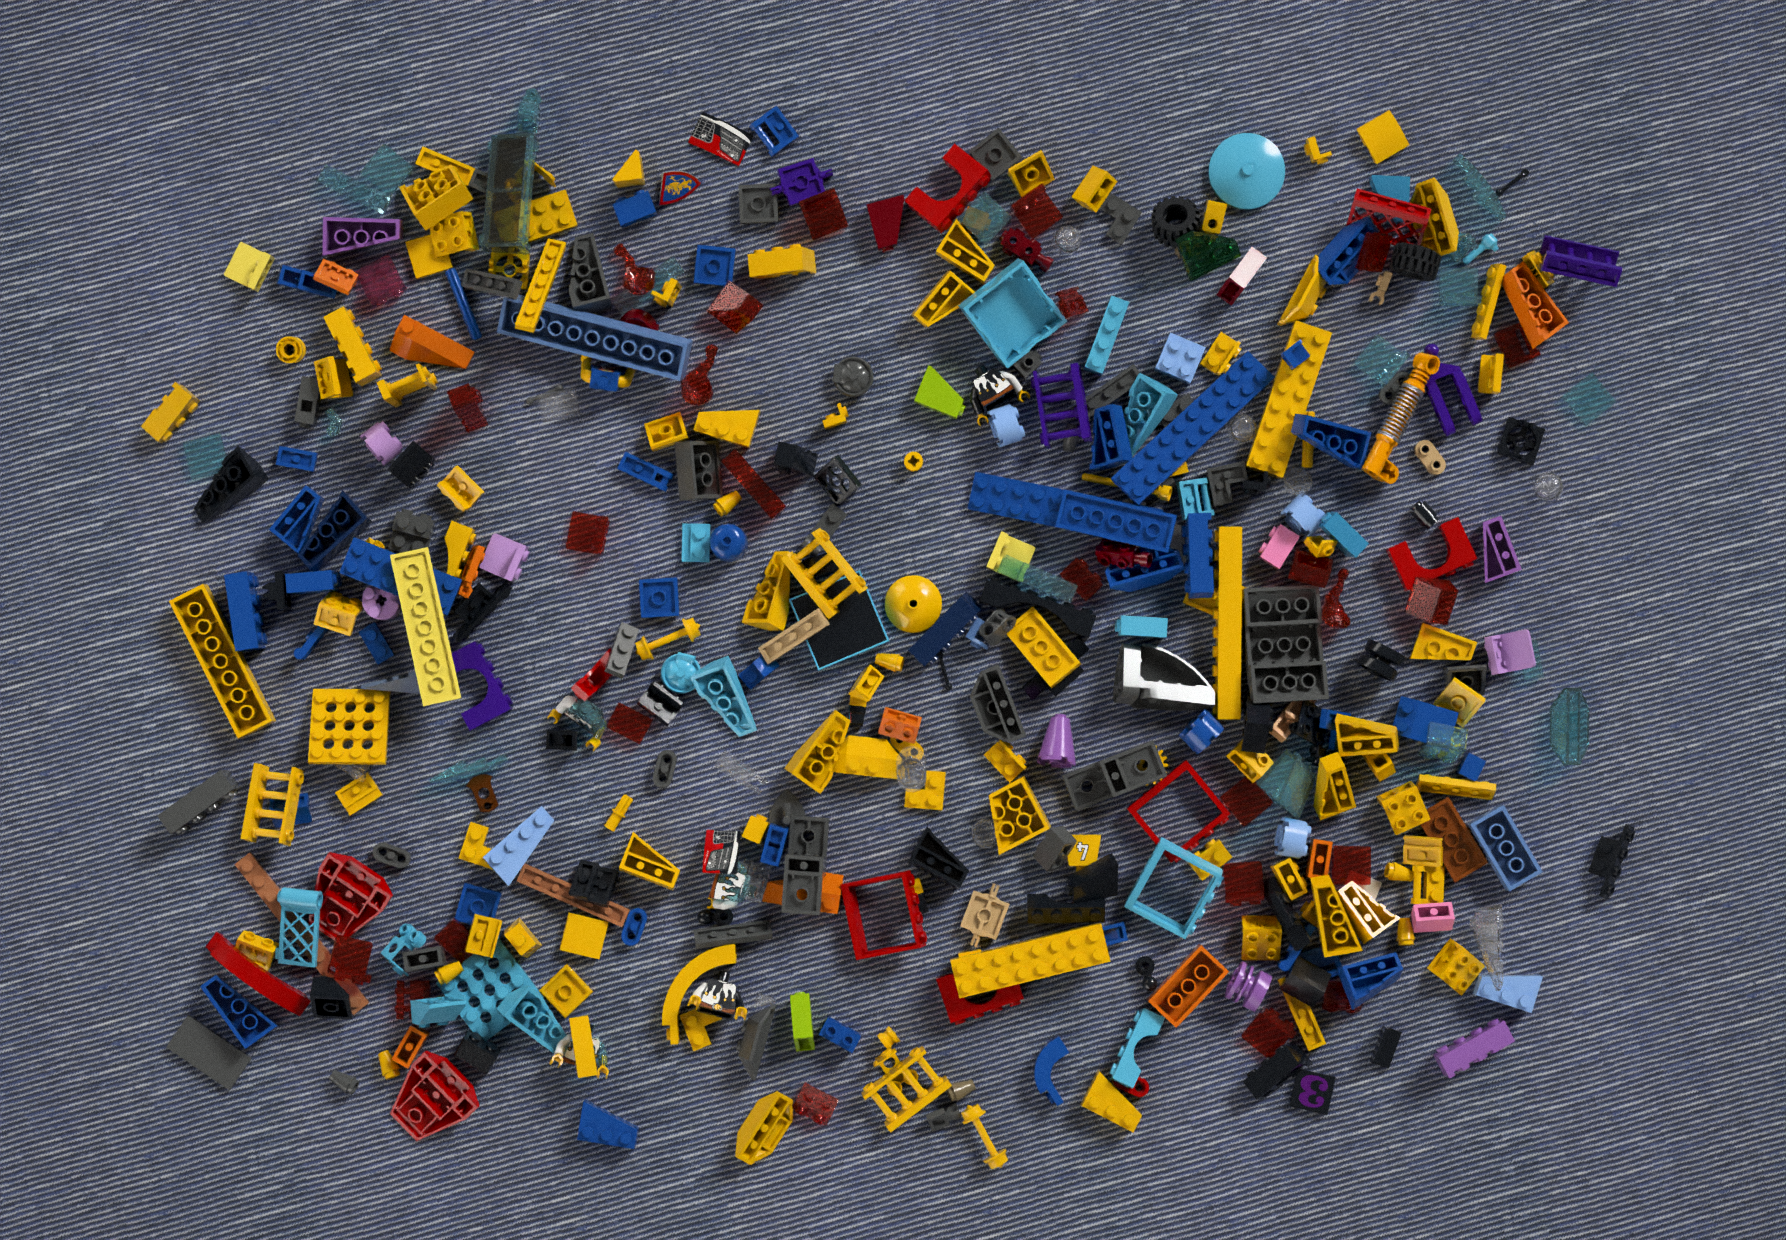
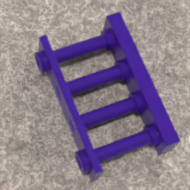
[1539,235,1622,287]
[1031,363,1092,449]

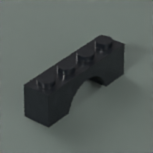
[1027,894,1105,923]

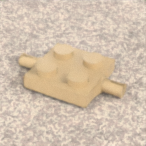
[960,883,1010,947]

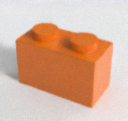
[1305,838,1333,878]
[391,1024,430,1069]

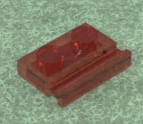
[1356,232,1393,272]
[1054,286,1089,319]
[606,702,653,745]
[434,917,473,964]

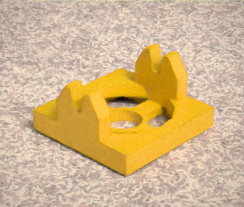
[488,249,530,290]

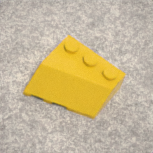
[399,165,473,231]
[989,776,1051,855]

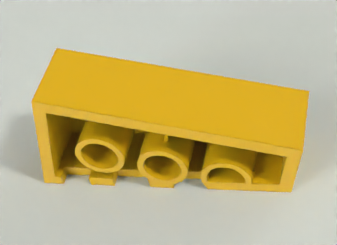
[323,306,382,386]
[1310,875,1363,957]

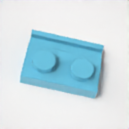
[682,523,711,563]

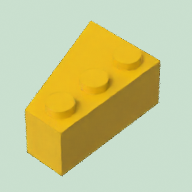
[936,219,995,284]
[747,244,816,279]
[911,271,975,327]
[141,382,200,443]
[694,410,761,449]
[1335,713,1399,757]
[1313,752,1356,820]
[619,832,680,891]

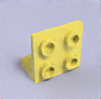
[224,242,275,292]
[986,531,1036,582]

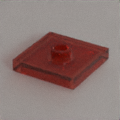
[1219,776,1273,828]

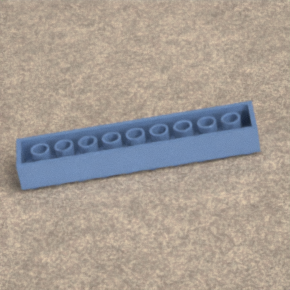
[497,294,693,381]

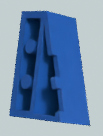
[269,485,324,554]
[1339,952,1403,1010]
[577,1099,639,1149]

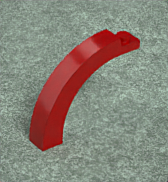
[206,931,311,1016]

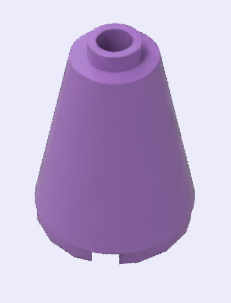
[1037,714,1076,768]

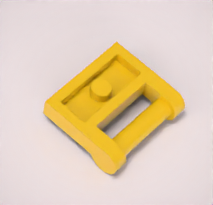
[1411,865,1445,904]

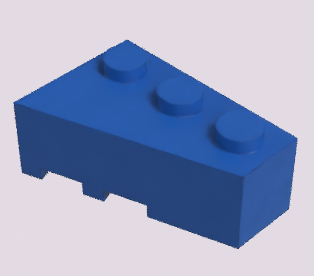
[1089,404,1132,471]

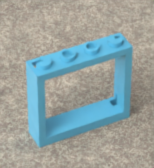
[1124,837,1224,939]

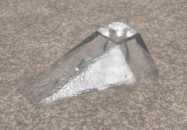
[1470,904,1503,991]

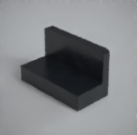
[1370,1025,1402,1069]

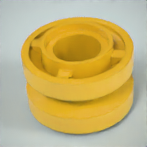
[276,336,306,363]

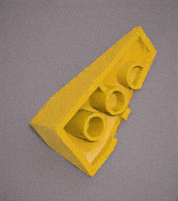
[784,710,850,794]

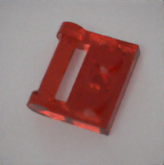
[1493,322,1541,369]

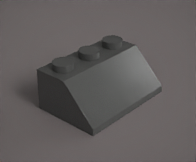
[674,441,723,501]

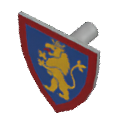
[659,171,701,205]

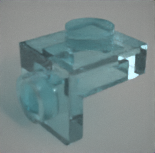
[1448,232,1479,263]

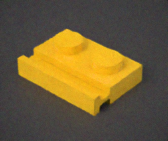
[335,772,383,816]
[1403,835,1443,867]
[465,913,502,958]

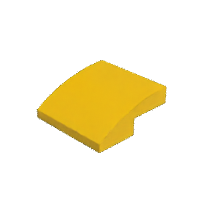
[1356,110,1409,164]
[559,912,609,959]

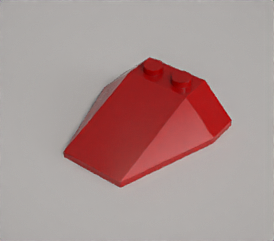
[308,852,393,944]
[390,1051,480,1141]

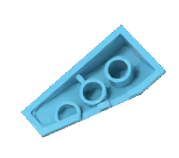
[496,985,566,1053]

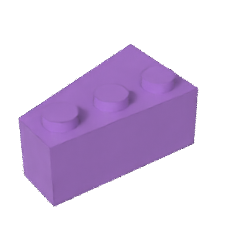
[1483,516,1522,583]

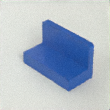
[269,793,312,828]

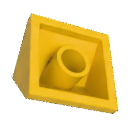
[612,149,645,188]
[1007,150,1055,198]
[644,412,690,452]

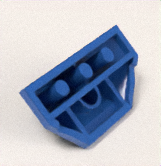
[1318,217,1378,285]
[1105,547,1184,592]

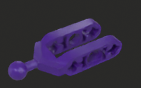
[1424,343,1483,436]

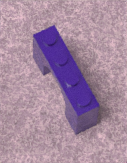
[452,641,513,731]

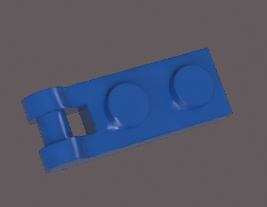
[617,451,674,492]
[294,626,329,660]
[1277,922,1315,971]

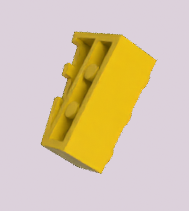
[1337,881,1400,944]
[1081,1070,1142,1133]

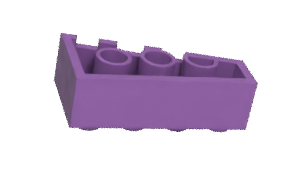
[1433,1018,1515,1079]

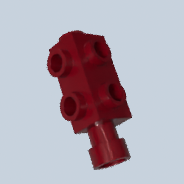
[999,228,1054,273]
[1095,538,1153,569]

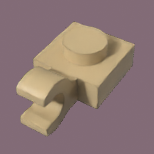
[1369,271,1393,306]

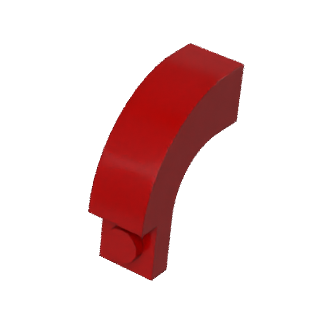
[571,647,613,701]

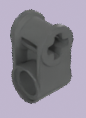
[979,608,1016,646]

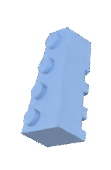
[482,806,554,886]

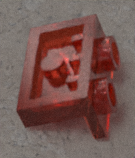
[1322,981,1363,1013]

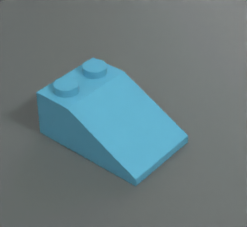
[410,996,466,1028]

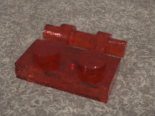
[394,980,430,1019]

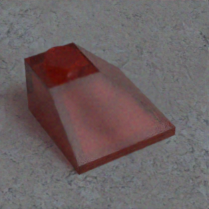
[706,280,764,334]

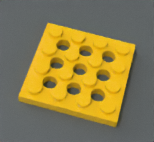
[308,689,391,765]

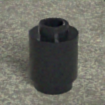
[1411,500,1439,529]

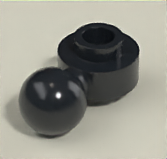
[697,909,733,926]
[1135,956,1157,992]

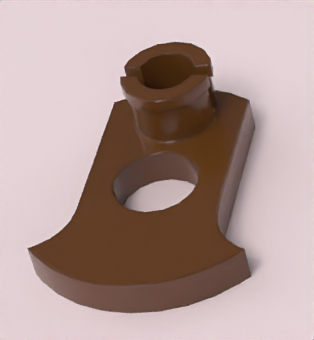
[466,774,499,812]

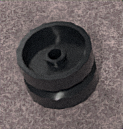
[1356,639,1406,682]

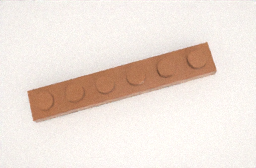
[517,863,630,927]

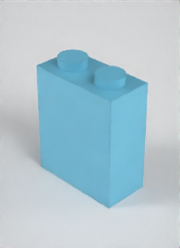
[1115,615,1168,639]

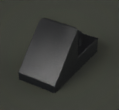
[546,730,578,751]

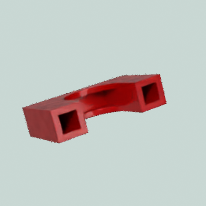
[904,144,992,234]
[1386,517,1477,593]
[936,972,1024,1025]

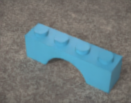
[1083,295,1129,376]
[1109,1008,1165,1089]

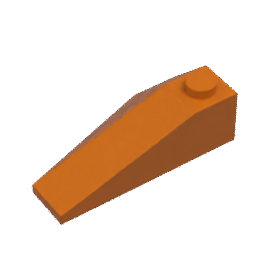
[389,315,475,369]
[762,872,844,914]

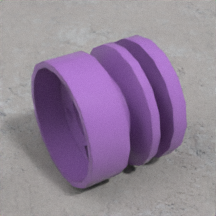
[1224,961,1272,1012]

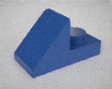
[738,655,780,690]

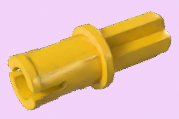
[604,794,633,832]

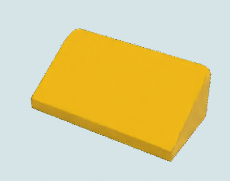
[848,664,885,702]

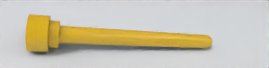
[1081,473,1172,502]

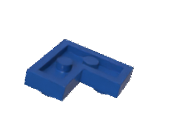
[1319,709,1351,751]

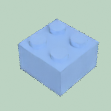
[1154,332,1206,385]

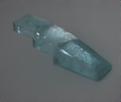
[1452,153,1507,221]
[997,554,1078,603]
[429,754,509,783]

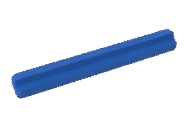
[445,268,482,340]

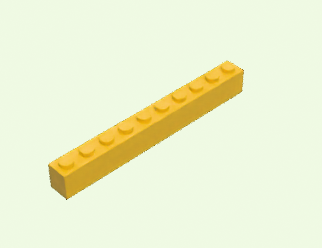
[1212,526,1242,719]

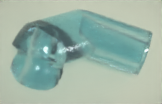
[325,407,342,436]

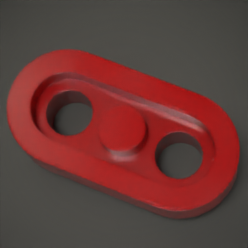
[1112,1077,1149,1097]

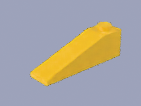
[742,551,790,631]

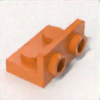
[313,258,359,295]
[878,707,922,744]

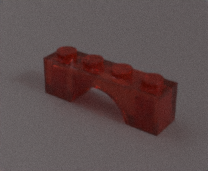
[721,449,787,520]

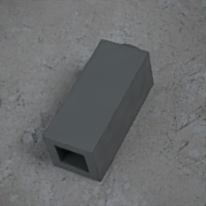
[294,376,321,429]

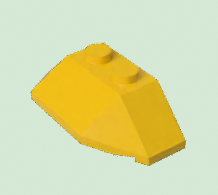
[1410,177,1459,256]
[1277,255,1327,326]
[832,735,904,780]
[735,1091,793,1165]

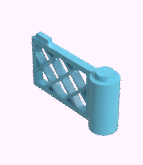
[275,887,323,968]

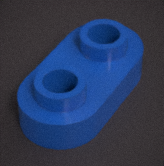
[621,908,647,946]

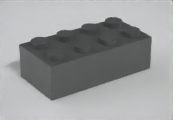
[157,770,241,835]

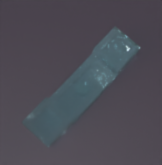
[317,164,393,215]
[611,256,685,316]

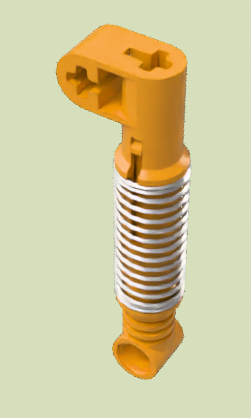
[1361,352,1440,484]

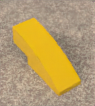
[569,1015,598,1078]

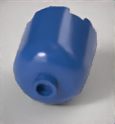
[710,523,748,562]

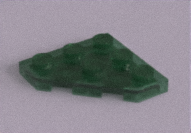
[1175,231,1241,282]

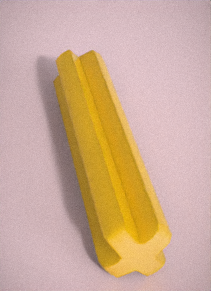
[1301,411,1315,468]

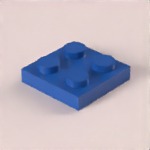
[693,245,736,287]
[639,577,680,618]
[454,882,502,925]

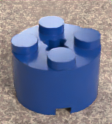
[1178,709,1224,754]

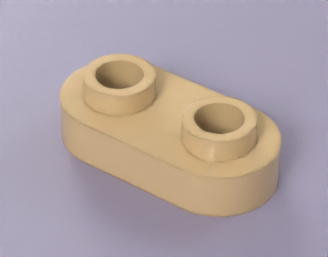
[1414,440,1446,475]

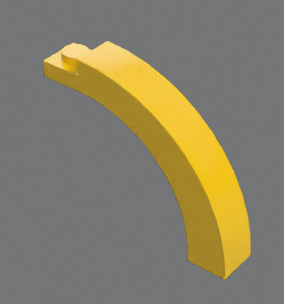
[662,944,737,1044]

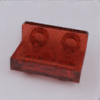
[1059,557,1103,602]
[792,1083,839,1125]

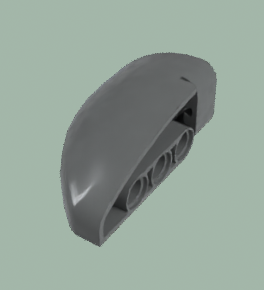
[1113,643,1215,711]

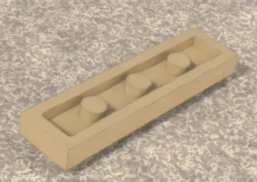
[758,608,830,664]

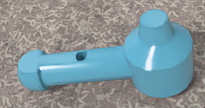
[1462,233,1499,265]

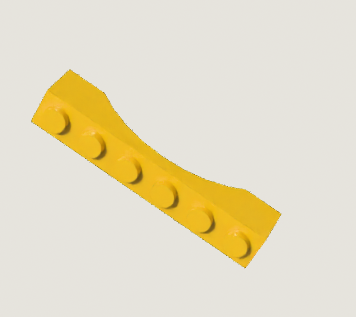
[443,521,476,616]

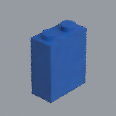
[285,570,342,595]

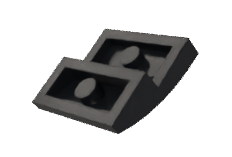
[568,860,619,908]

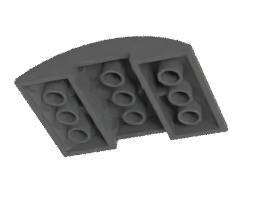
[1242,584,1329,704]

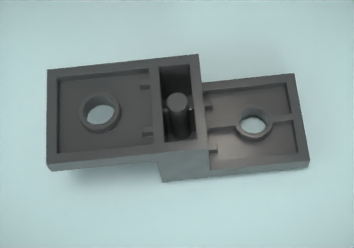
[1062,740,1167,811]
[781,815,830,915]

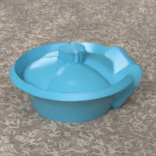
[661,652,701,694]

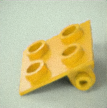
[1522,250,1555,288]

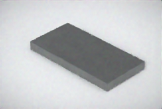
[166,1015,252,1090]

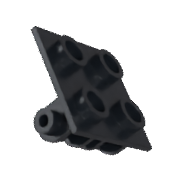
[1289,701,1327,747]

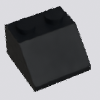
[388,441,436,487]
[310,976,353,1019]

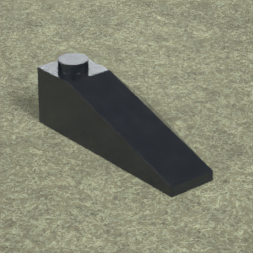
[194,446,269,524]

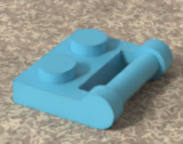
[1176,477,1215,520]

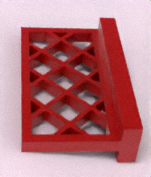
[1346,188,1431,245]

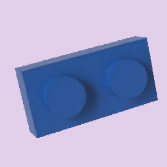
[276,446,318,472]
[359,622,395,665]

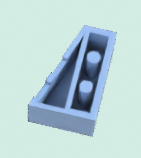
[1472,975,1543,1013]

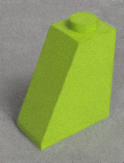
[914,365,966,419]
[790,992,815,1052]

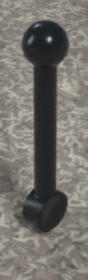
[1496,169,1529,196]
[937,652,952,691]

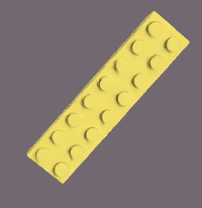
[390,547,461,707]

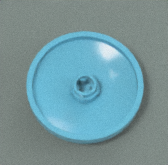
[1208,133,1285,210]

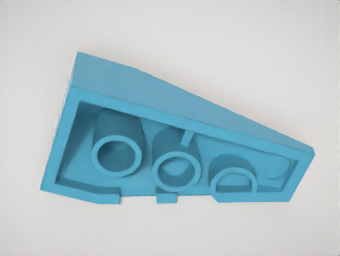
[1124,373,1178,457]
[690,656,757,737]

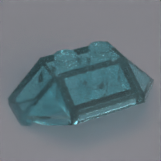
[1550,688,1589,765]

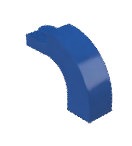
[1034,1035,1069,1106]

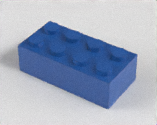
[224,571,267,652]

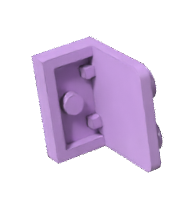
[480,533,530,582]
[1484,629,1536,675]

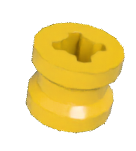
[904,452,923,472]
[877,1026,900,1049]

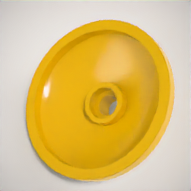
[885,575,942,633]

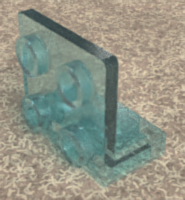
[959,191,1012,245]
[1439,268,1481,307]
[1354,334,1410,387]
[1418,722,1468,763]

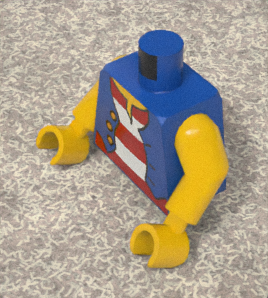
[580,355,636,392]

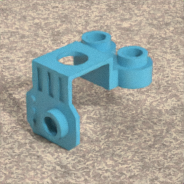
[381,923,426,976]

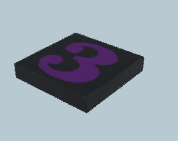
[1289,1069,1336,1115]

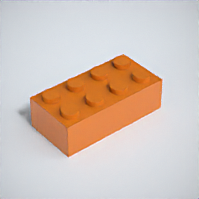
[1146,944,1229,1028]

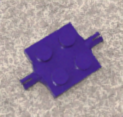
[770,158,833,206]

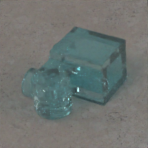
[517,88,542,133]

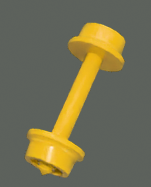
[635,618,701,660]
[961,1104,1008,1169]

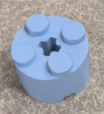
[987,404,1025,448]
[1281,495,1325,539]
[1274,817,1311,859]

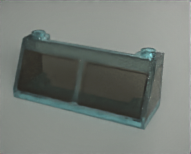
[479,133,540,255]

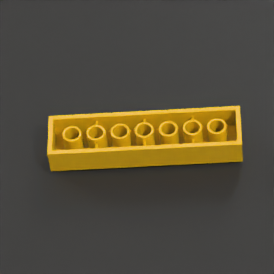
[1245,320,1332,479]
[169,584,276,739]
[950,923,1111,998]

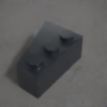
[774,441,818,476]
[1241,684,1273,754]
[907,827,969,890]
[1243,1045,1312,1100]

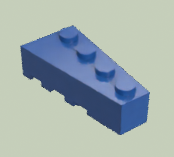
[1291,414,1372,470]

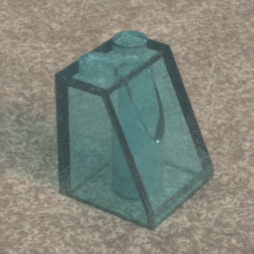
[1256,749,1317,820]

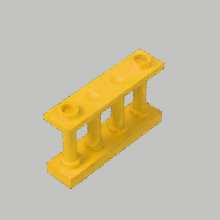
[376,363,438,408]
[781,528,868,619]
[240,763,304,846]
[861,1046,952,1133]

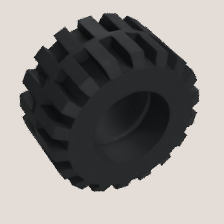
[1151,196,1200,249]
[1389,243,1442,281]

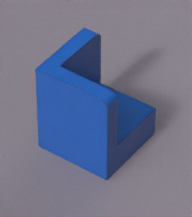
[1281,339,1310,370]
[1456,752,1486,781]

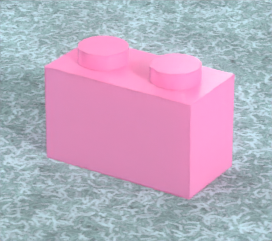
[1258,524,1300,570]
[1411,902,1455,933]

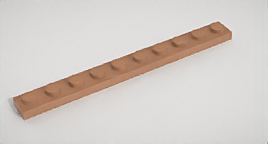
[234,852,370,1015]

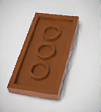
[1420,796,1488,882]

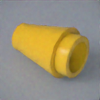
[713,490,742,517]
[875,653,904,673]
[1384,862,1414,882]
[1396,918,1415,946]
[434,961,464,986]
[378,1050,400,1080]

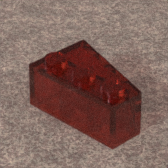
[447,383,489,433]

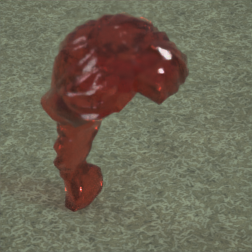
[614,243,656,296]
[681,344,718,406]
[1322,568,1351,629]

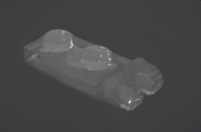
[714,750,768,795]

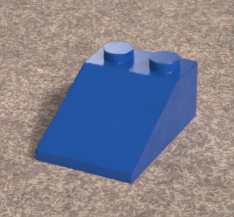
[1393,696,1459,750]

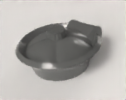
[832,357,874,397]

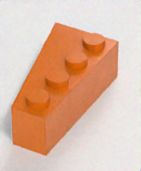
[1502,261,1569,349]

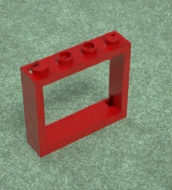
[1126,760,1230,863]
[840,870,927,960]

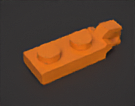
[457,545,485,598]

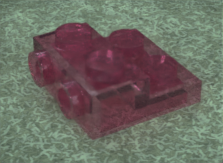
[355,254,407,307]

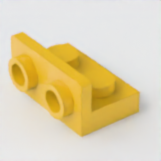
[651,278,682,308]
[1200,332,1241,376]
[1478,353,1504,395]
[984,740,1027,783]
[1188,839,1232,881]
[235,930,279,971]

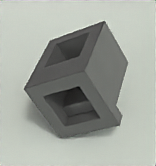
[1012,350,1042,380]

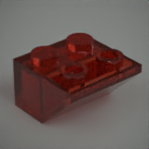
[799,188,849,240]
[1288,548,1333,588]
[1404,577,1459,625]

